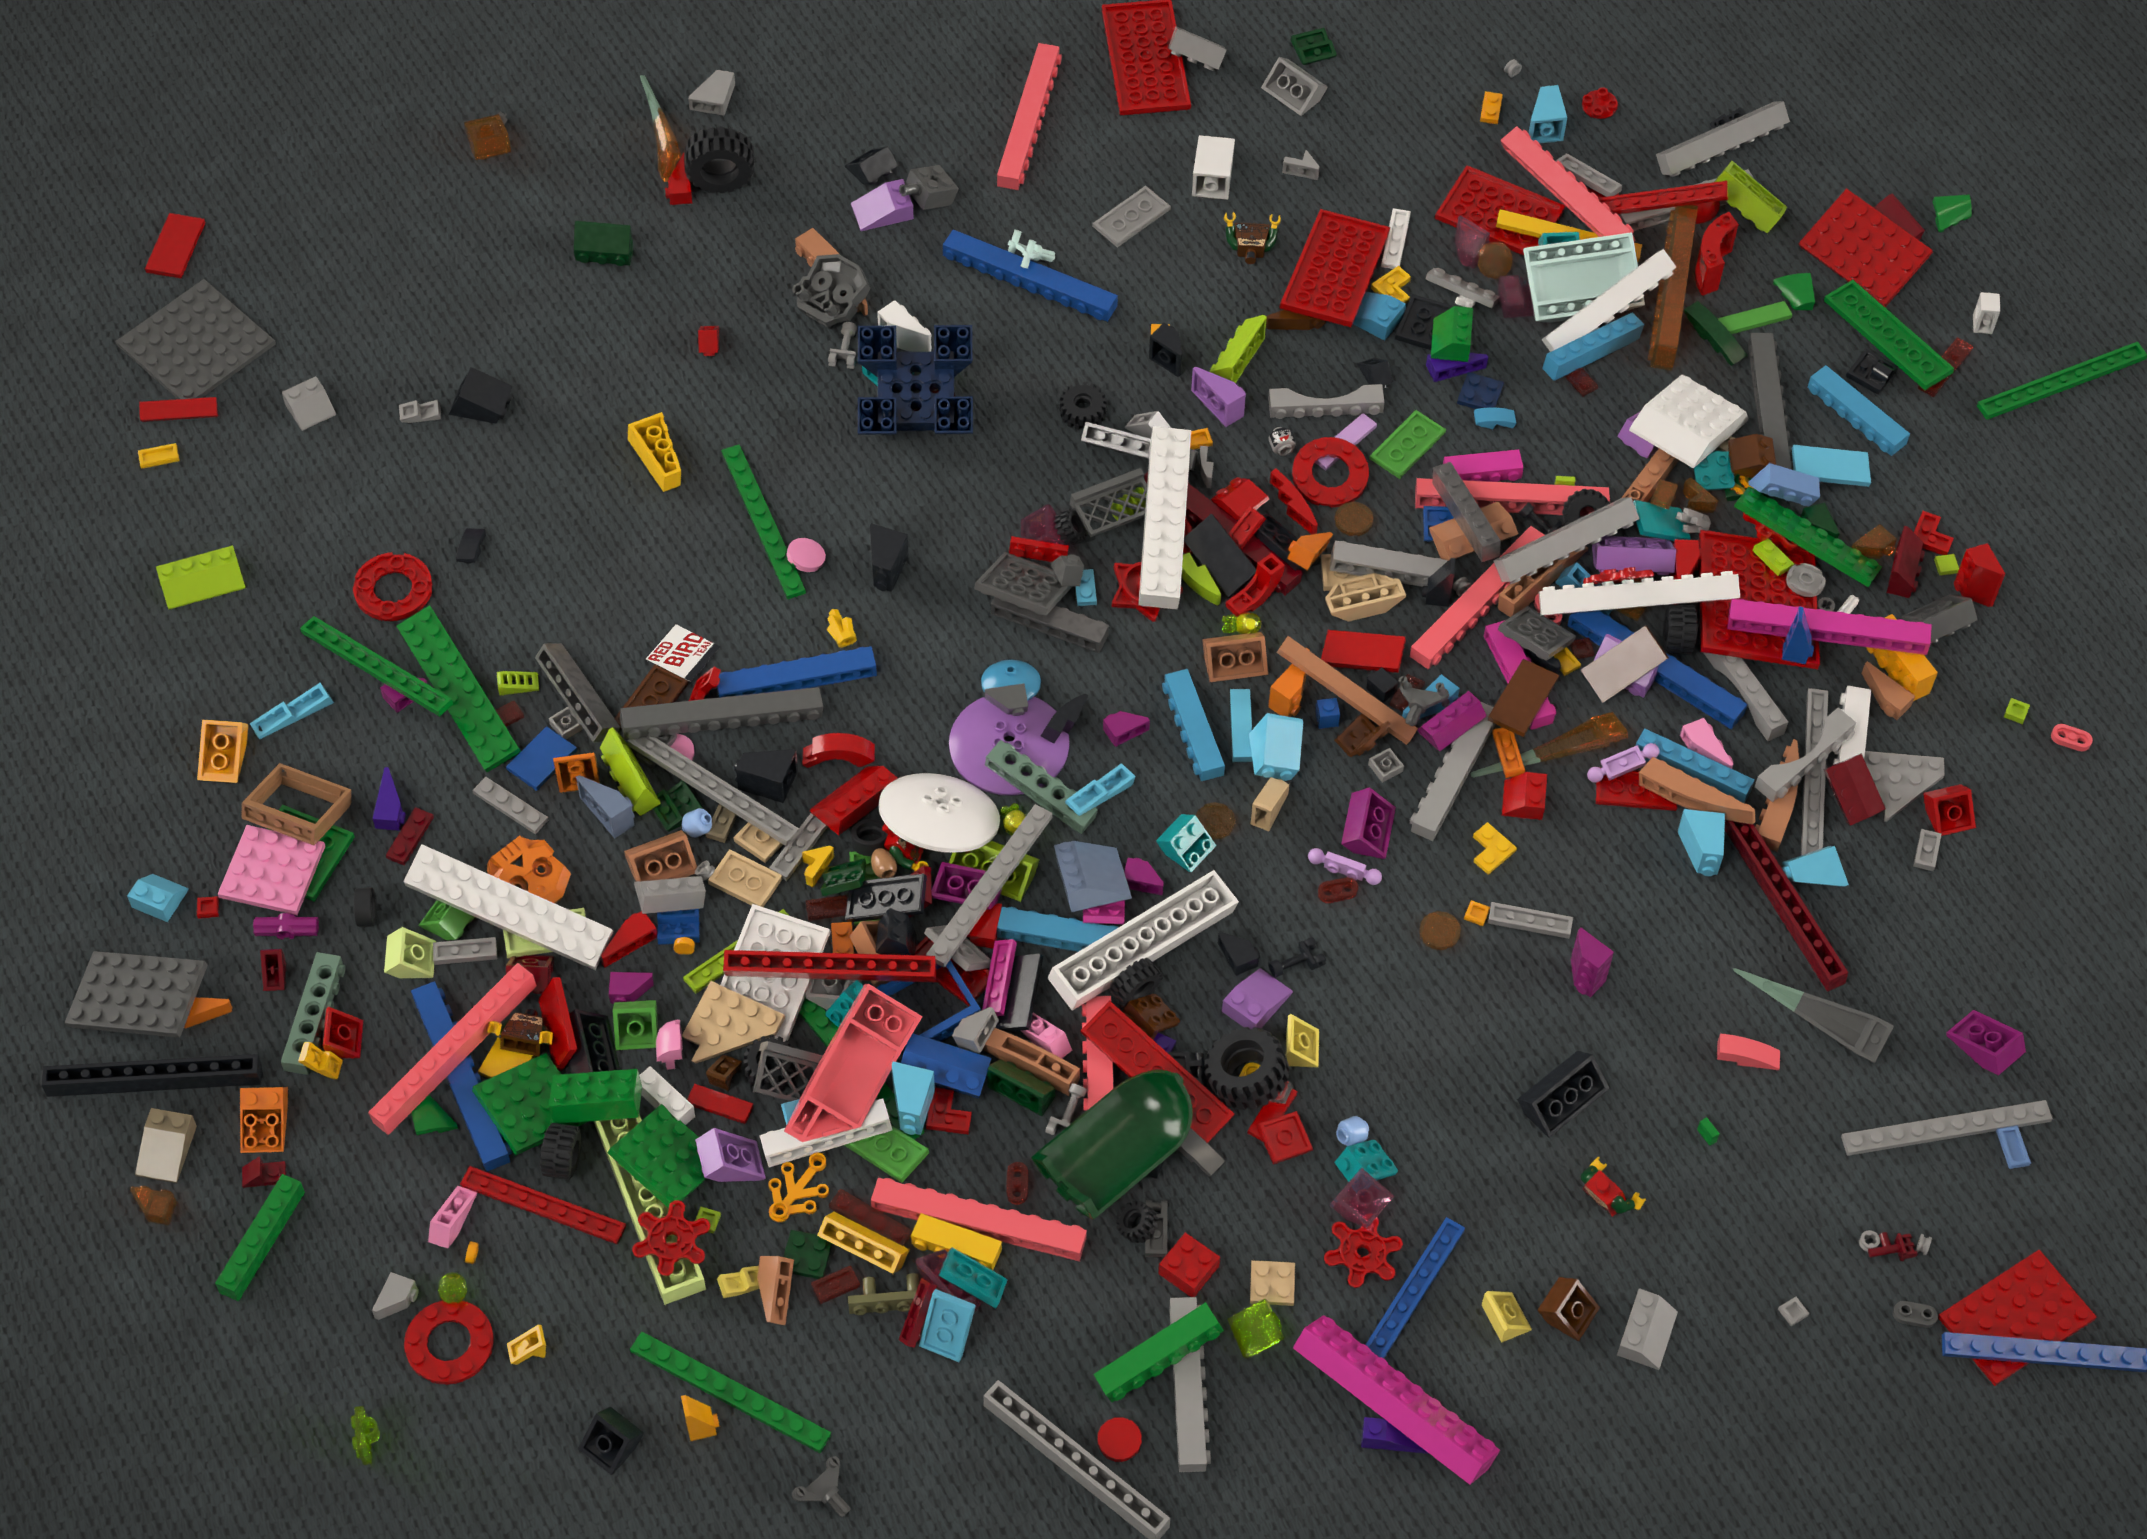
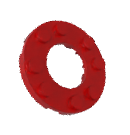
[1292,437,1369,507]
[353,552,433,621]
[404,1300,494,1385]

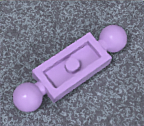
[1587,743,1659,783]
[1308,848,1382,885]

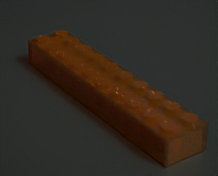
[1647,205,1698,371]

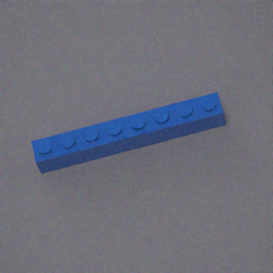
[717,646,877,698]

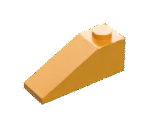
[681,1395,720,1441]

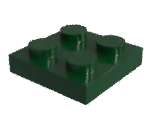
[783,1230,833,1280]

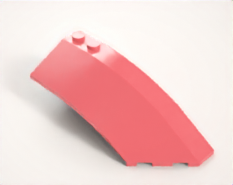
[784,984,922,1142]

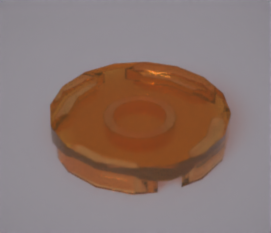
[1478,242,1512,279]
[1335,502,1373,536]
[1196,802,1235,840]
[1419,911,1461,950]

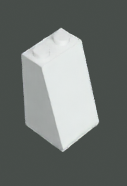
[1192,135,1235,199]

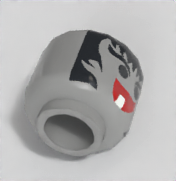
[1269,427,1296,456]

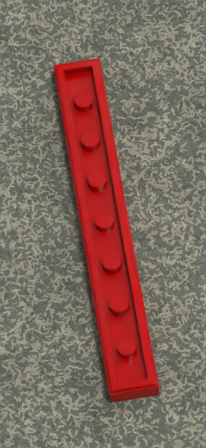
[1599,181,1728,215]
[460,1166,626,1244]

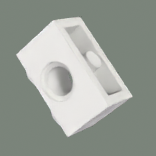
[1973,293,2000,334]

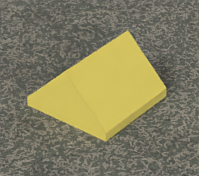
[1286,1014,1319,1067]
[1482,1291,1532,1343]

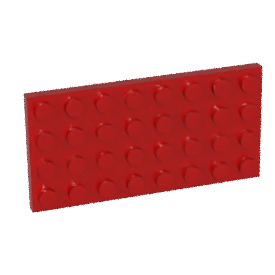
[1101,0,1191,115]
[1280,209,1391,327]

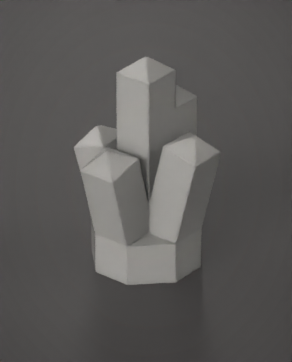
[1676,508,1711,533]

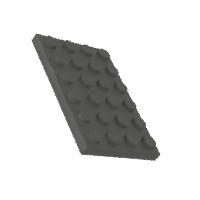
[65,951,208,1038]

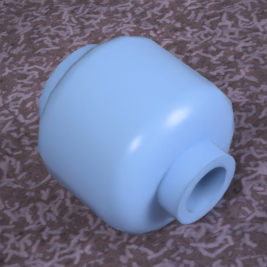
[682,808,712,838]
[1336,1116,1369,1146]

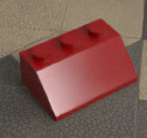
[1954,543,2005,607]

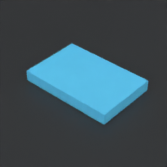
[919,1289,976,1362]

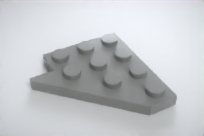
[1864,751,1945,822]

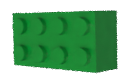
[549,1069,642,1124]

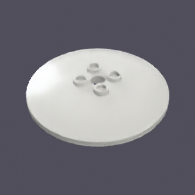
[879,773,1000,852]

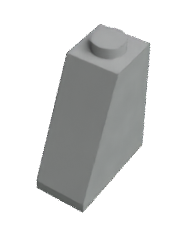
[688,70,735,115]

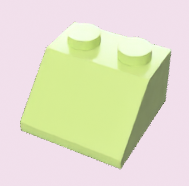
[384,927,436,978]

